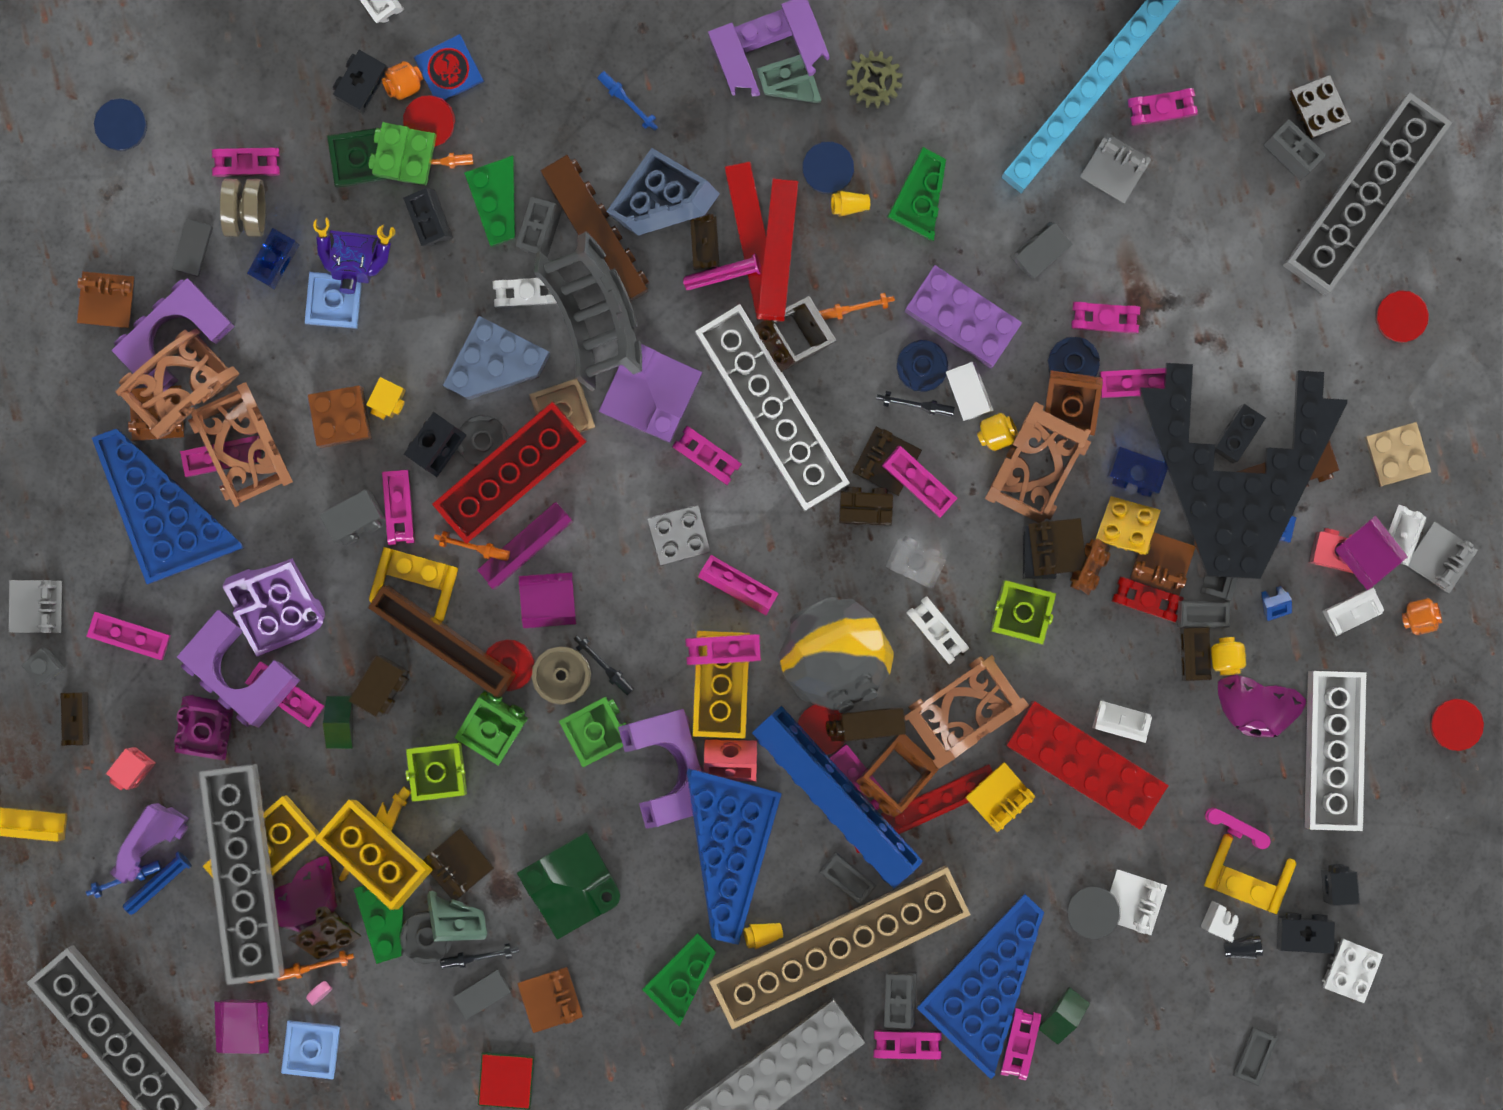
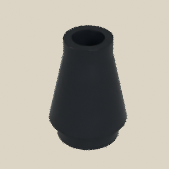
[1224,934,1263,959]

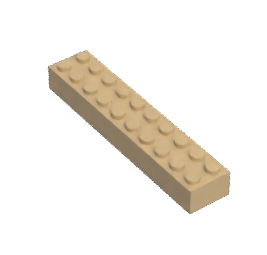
[709,865,970,1029]

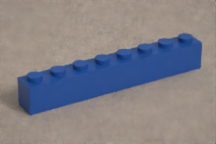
[752,706,923,889]

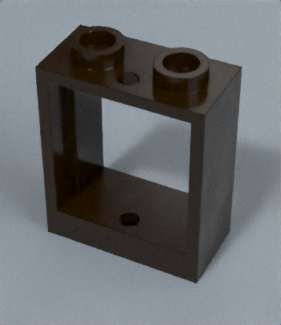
[754,296,836,372]
[826,708,906,741]

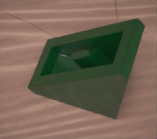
[323,696,353,749]
[1039,987,1090,1045]

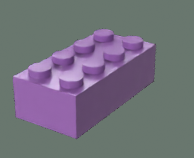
[904,265,1022,369]

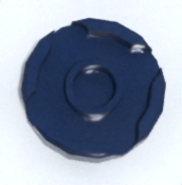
[94,98,147,151]
[803,142,854,194]
[1048,337,1100,377]
[896,340,949,392]

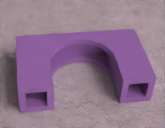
[111,278,235,392]
[177,610,300,728]
[618,709,703,829]

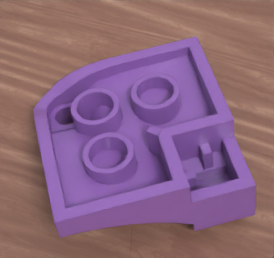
[599,344,702,443]
[222,558,325,657]
[110,803,189,884]

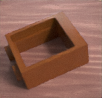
[855,734,939,817]

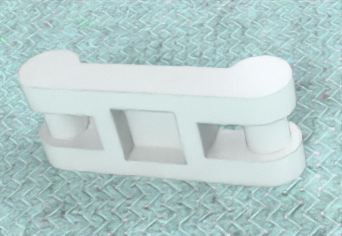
[493,278,557,308]
[906,596,969,665]

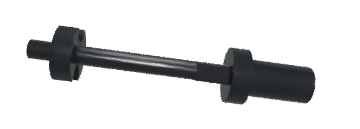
[877,391,955,417]
[574,636,635,696]
[440,943,519,969]

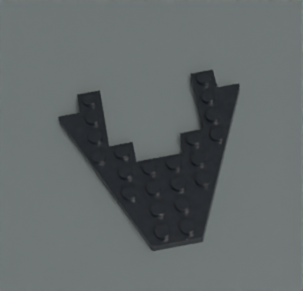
[1139,363,1348,579]

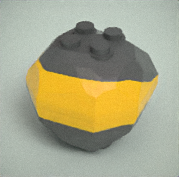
[779,597,894,713]

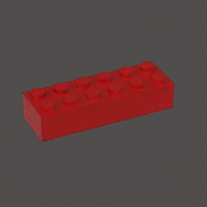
[432,401,587,544]
[1004,701,1169,830]

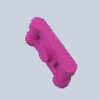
[1127,88,1198,126]
[212,148,280,177]
[1071,302,1141,334]
[672,426,742,485]
[1204,808,1271,849]
[1000,1008,1041,1081]
[873,1030,942,1059]

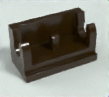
[690,214,720,270]
[1180,628,1212,681]
[60,692,89,746]

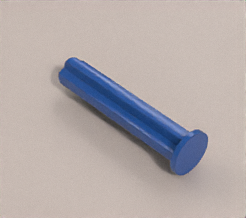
[123,851,192,915]

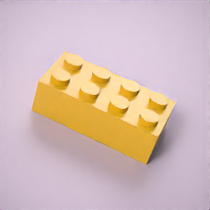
[693,631,750,738]
[203,795,320,878]
[315,799,433,910]

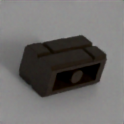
[839,487,893,526]

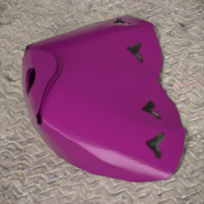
[1218,675,1306,738]
[274,856,337,932]

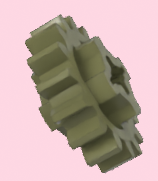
[846,51,903,109]

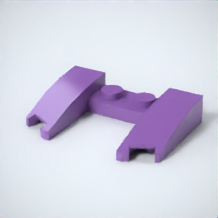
[708,0,830,96]

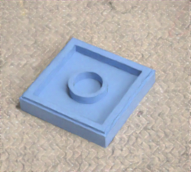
[305,272,362,329]
[281,1020,341,1079]

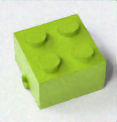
[990,580,1056,645]
[406,742,467,802]

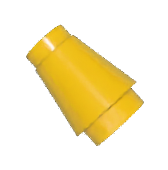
[831,191,870,217]
[743,923,783,950]

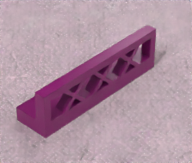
[477,502,574,590]

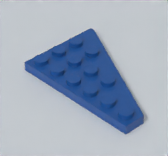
[92,429,243,585]
[687,768,782,945]
[916,893,1044,1079]

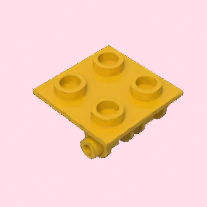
[1095,496,1161,555]
[965,762,1035,833]

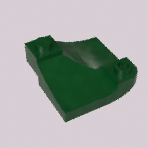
[517,832,621,940]

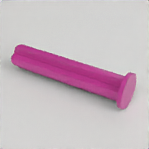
[683,254,761,290]

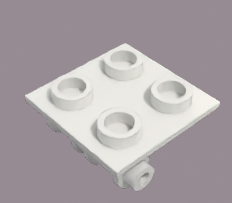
[1110,869,1167,935]
[1322,938,1383,1003]

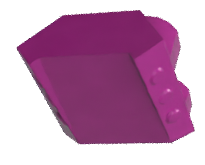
[1335,515,1408,591]
[519,572,576,628]
[174,695,234,760]
[214,999,270,1054]

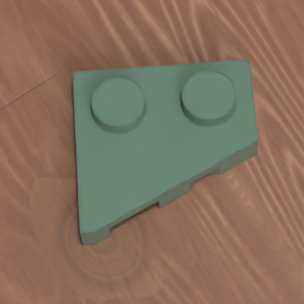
[756,55,821,103]
[427,891,487,941]

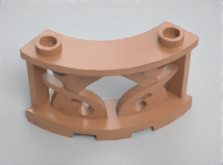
[115,328,240,439]
[188,382,293,507]
[985,402,1091,522]
[904,655,1029,769]

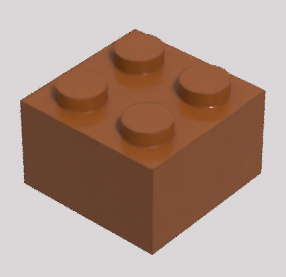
[1045,371,1103,436]
[308,385,372,448]

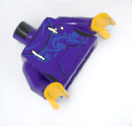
[313,218,395,294]

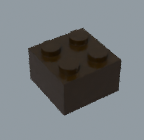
[349,655,409,717]

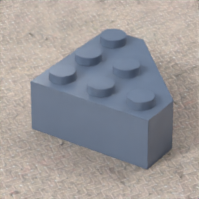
[606,148,720,236]
[443,316,551,400]

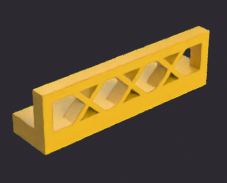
[0,807,67,842]

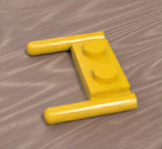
[369,547,459,622]
[1204,834,1297,915]

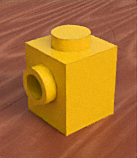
[366,377,406,420]

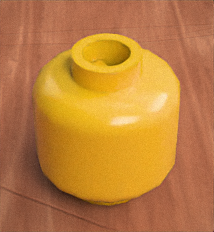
[977,413,1018,451]
[1211,637,1247,675]

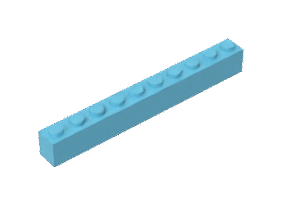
[1001,0,1180,194]

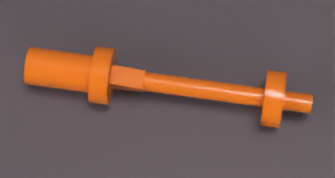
[431,153,473,169]
[819,293,895,320]
[434,531,510,561]
[277,950,354,981]

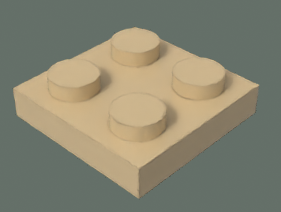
[1365,422,1431,487]

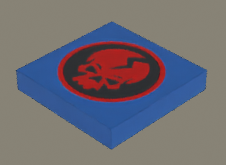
[414,34,484,101]

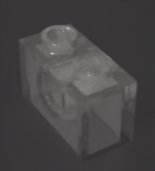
[885,536,946,589]

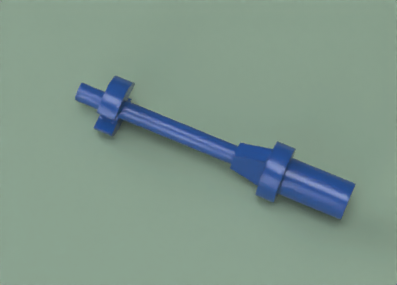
[597,71,658,131]
[86,860,162,898]

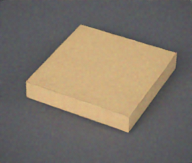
[529,378,595,433]

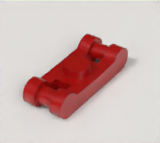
[1112,576,1184,623]

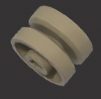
[220,179,266,237]
[532,647,591,704]

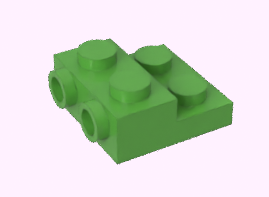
[369,122,437,186]
[454,690,528,766]
[559,697,626,767]

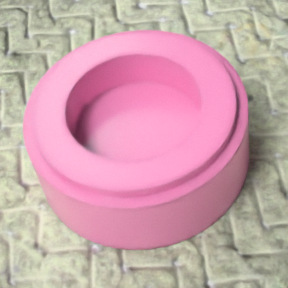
[306,981,332,1006]

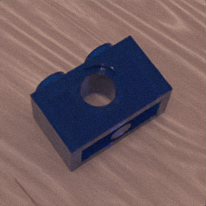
[247,228,300,289]
[1107,447,1168,498]

